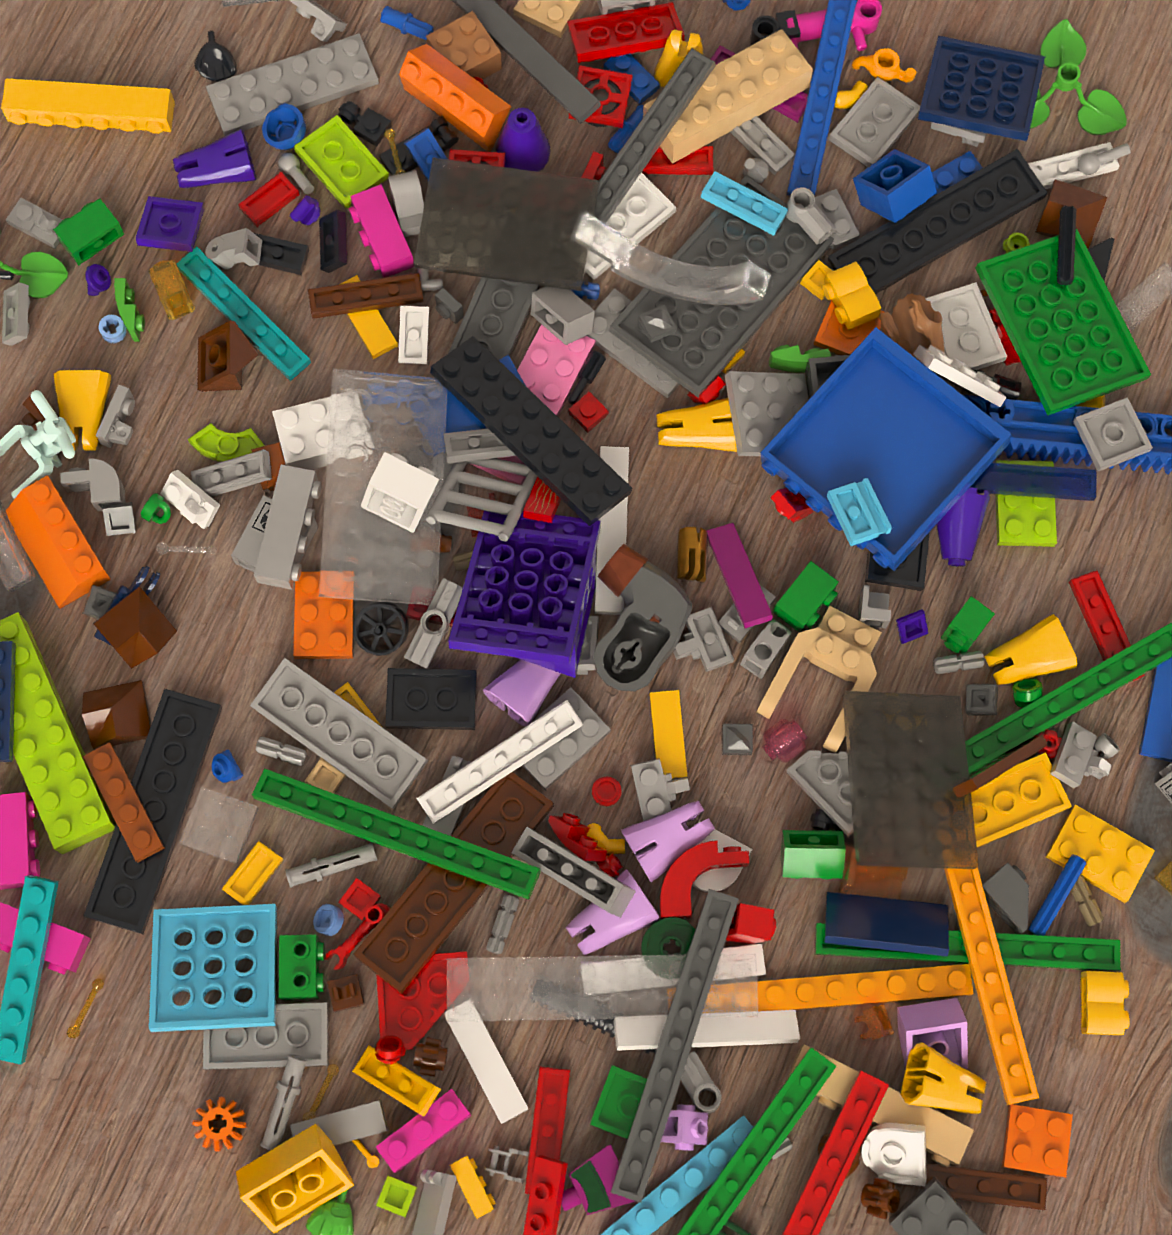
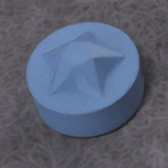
[313,904,344,936]

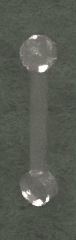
[156,542,217,556]

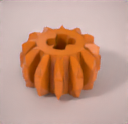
[193,1097,247,1152]

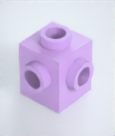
[661,1105,708,1151]

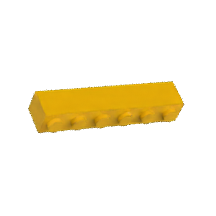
[1,78,175,133]

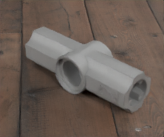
[404,578,463,669]

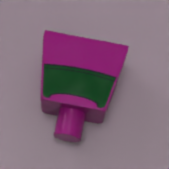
[561,1144,634,1215]

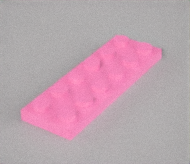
[471,324,596,485]

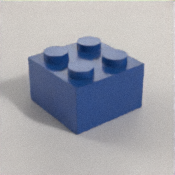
[853,149,937,223]

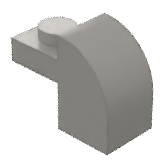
[60,459,126,512]

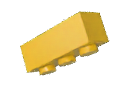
[450,1156,496,1219]

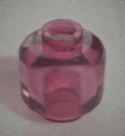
[762,719,808,763]

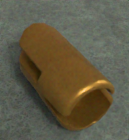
[677,526,707,582]

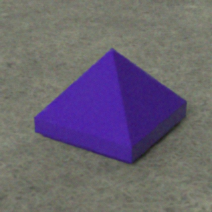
[896,609,928,644]

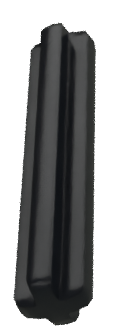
[1057,206,1077,285]

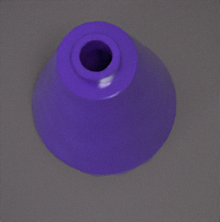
[496,108,550,176]
[936,488,990,567]

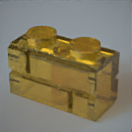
[148,260,195,320]

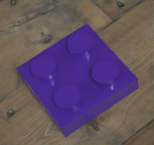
[136,196,204,252]

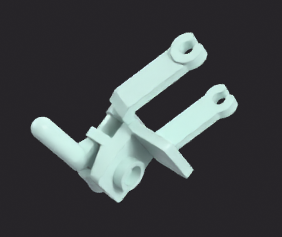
[0,390,76,499]

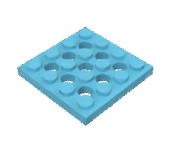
[149,904,277,1032]

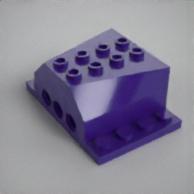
[448,510,601,678]

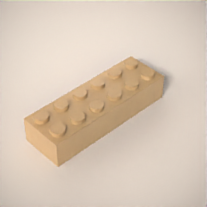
[643,29,813,164]

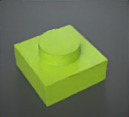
[376,1176,417,1217]

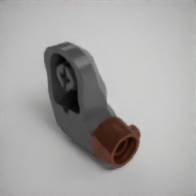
[593,544,692,692]

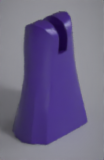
[173,129,257,188]

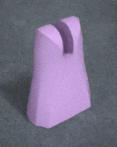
[483,659,561,727]
[621,801,715,882]
[566,869,660,955]

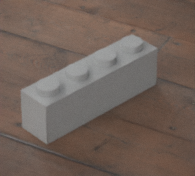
[254,464,321,590]
[512,827,636,918]

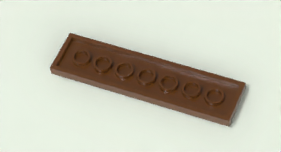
[353,772,554,994]

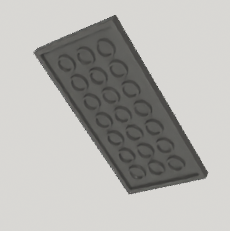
[609,175,834,398]

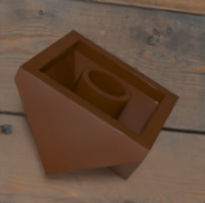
[1035,179,1108,249]
[197,320,258,392]
[93,586,177,669]
[82,680,151,750]

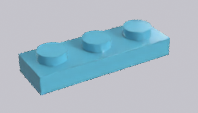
[700,171,788,236]

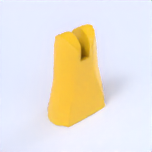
[654,30,703,87]
[54,370,111,451]
[656,397,737,452]
[984,614,1078,685]
[900,1042,987,1114]

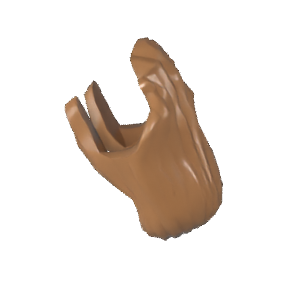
[879,294,945,374]

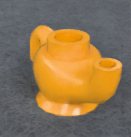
[852,48,916,83]

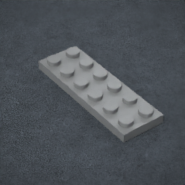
[206,33,379,136]
[250,658,429,809]

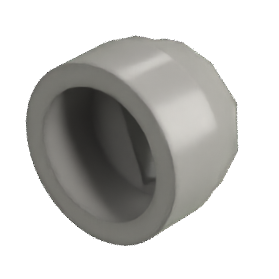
[1093,733,1120,759]

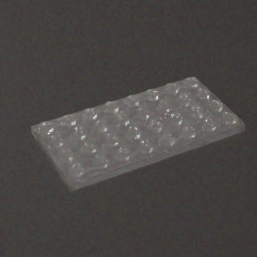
[318,369,448,605]

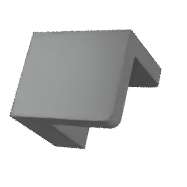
[858,585,891,629]

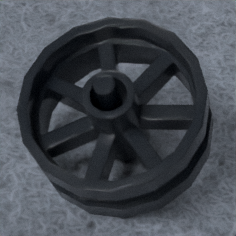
[353,601,409,656]

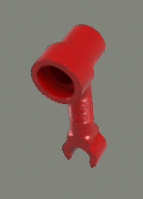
[324,903,391,970]

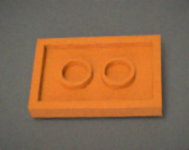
[293,571,355,659]

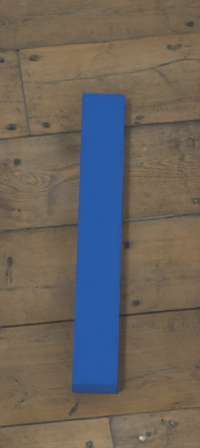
[786,0,857,196]

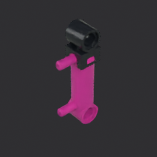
[750,0,882,51]

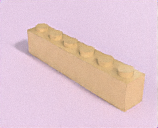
[785,1044,974,1168]

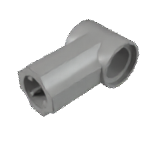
[785,187,836,245]
[681,1051,721,1114]

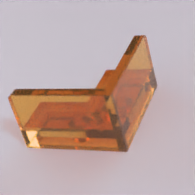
[839,850,908,900]

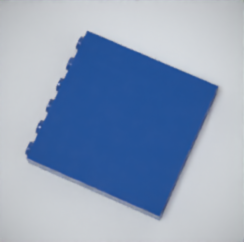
[760,327,1012,571]

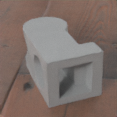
[205,228,262,269]
[740,619,792,680]

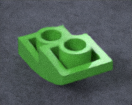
[114,278,145,342]
[768,345,831,372]

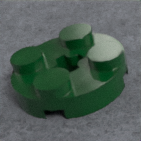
[641,917,695,979]

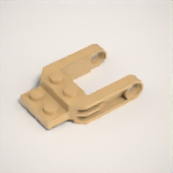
[757,606,882,753]

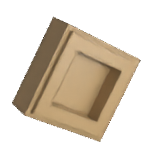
[304,758,346,793]

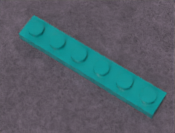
[176,246,311,381]
[0,875,59,1065]

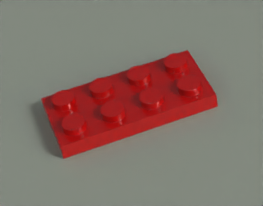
[567,2,685,63]

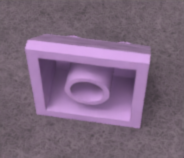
[897,998,968,1069]

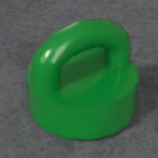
[140,493,171,524]
[1012,678,1043,708]

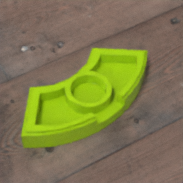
[188,423,265,462]

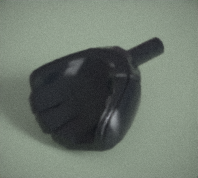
[194,31,236,82]

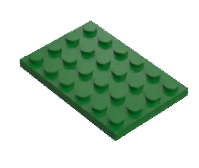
[975,229,1151,415]

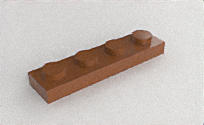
[83,742,165,863]

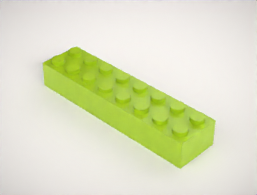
[0,612,116,855]

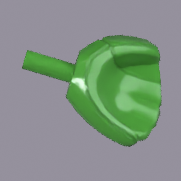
[306,1190,354,1235]

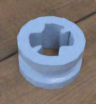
[98,314,127,343]

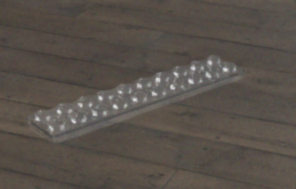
[447,954,758,1022]

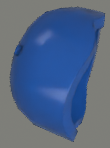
[262,104,306,150]

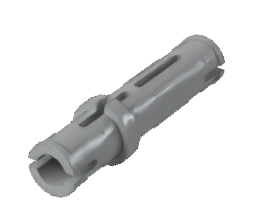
[285,842,378,888]
[260,1054,308,1150]

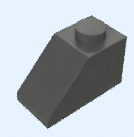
[982,863,1029,934]

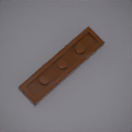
[308,273,424,319]
[952,735,1048,798]
[920,1163,1047,1210]

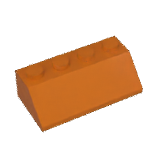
[399,43,512,152]
[3,475,111,609]

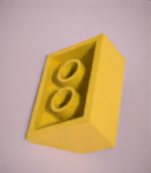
[236,1123,354,1233]

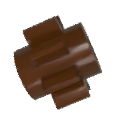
[413,1037,448,1077]
[861,1177,900,1219]

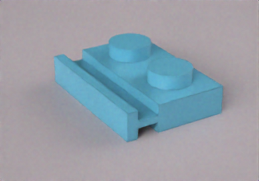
[827,478,892,546]

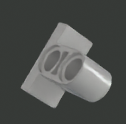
[388,170,430,237]

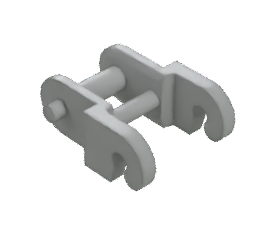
[484,1146,529,1183]

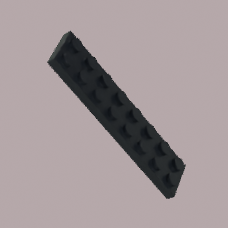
[828,149,1048,294]
[430,336,632,527]
[84,688,222,935]

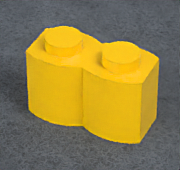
[822,262,881,330]
[1080,971,1129,1036]

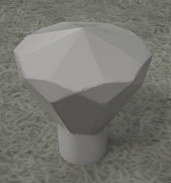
[743,158,769,184]

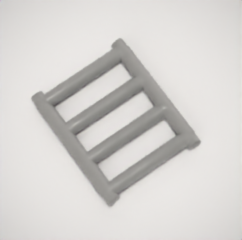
[426,458,537,541]

